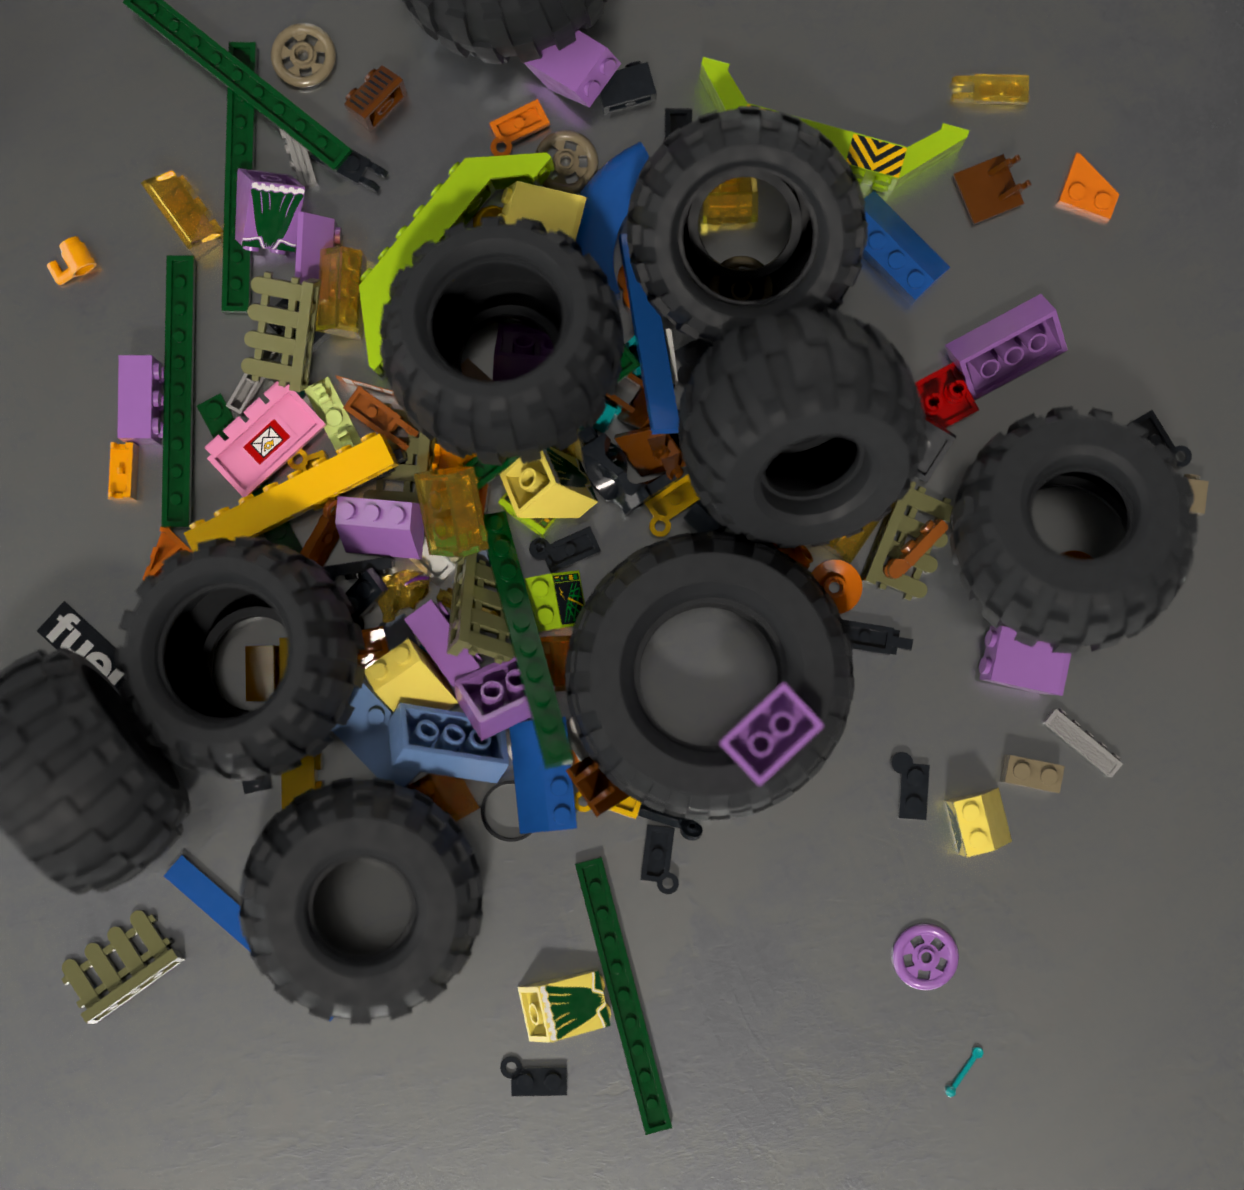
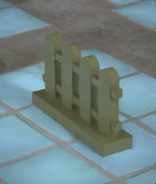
[241,271,321,392]
[363,403,437,517]
[860,481,953,601]
[447,548,515,664]
[61,910,185,1024]

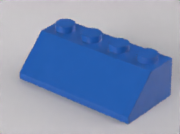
[862,191,951,306]
[509,717,577,834]

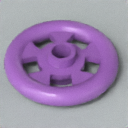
[893,924,959,990]

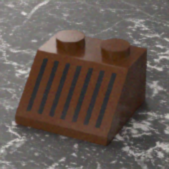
[344,65,408,132]

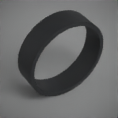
[481,780,532,842]

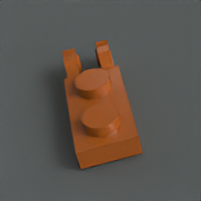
[343,386,419,451]
[882,519,949,579]

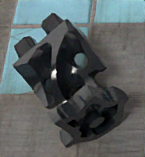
[578,426,677,515]

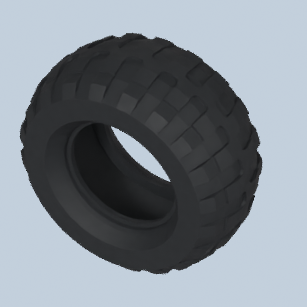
[565,531,855,820]

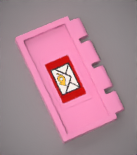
[204,381,327,497]

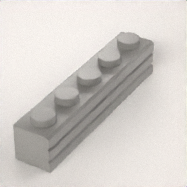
[280,129,319,190]
[226,350,279,416]
[1043,708,1123,777]

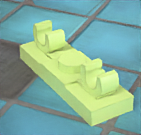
[304,377,362,451]

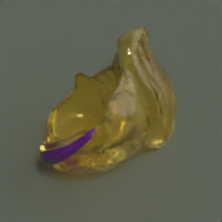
[377,569,430,623]

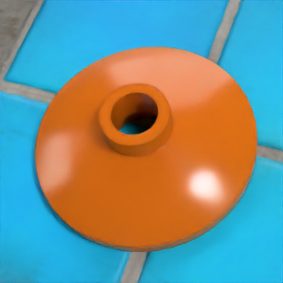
[811,560,862,614]

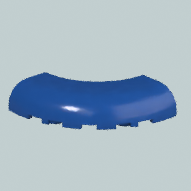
[576,141,649,300]

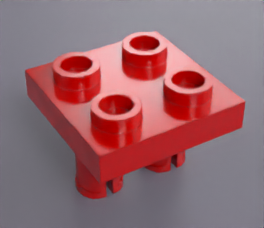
[915,362,979,429]

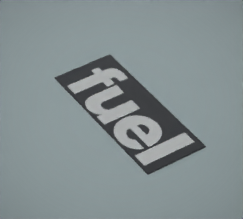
[37,601,125,689]

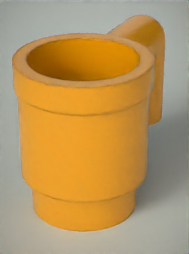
[47,236,97,285]

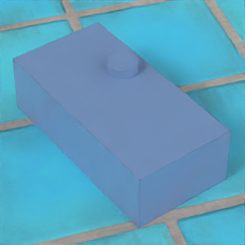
[332,679,421,788]
[388,703,509,783]

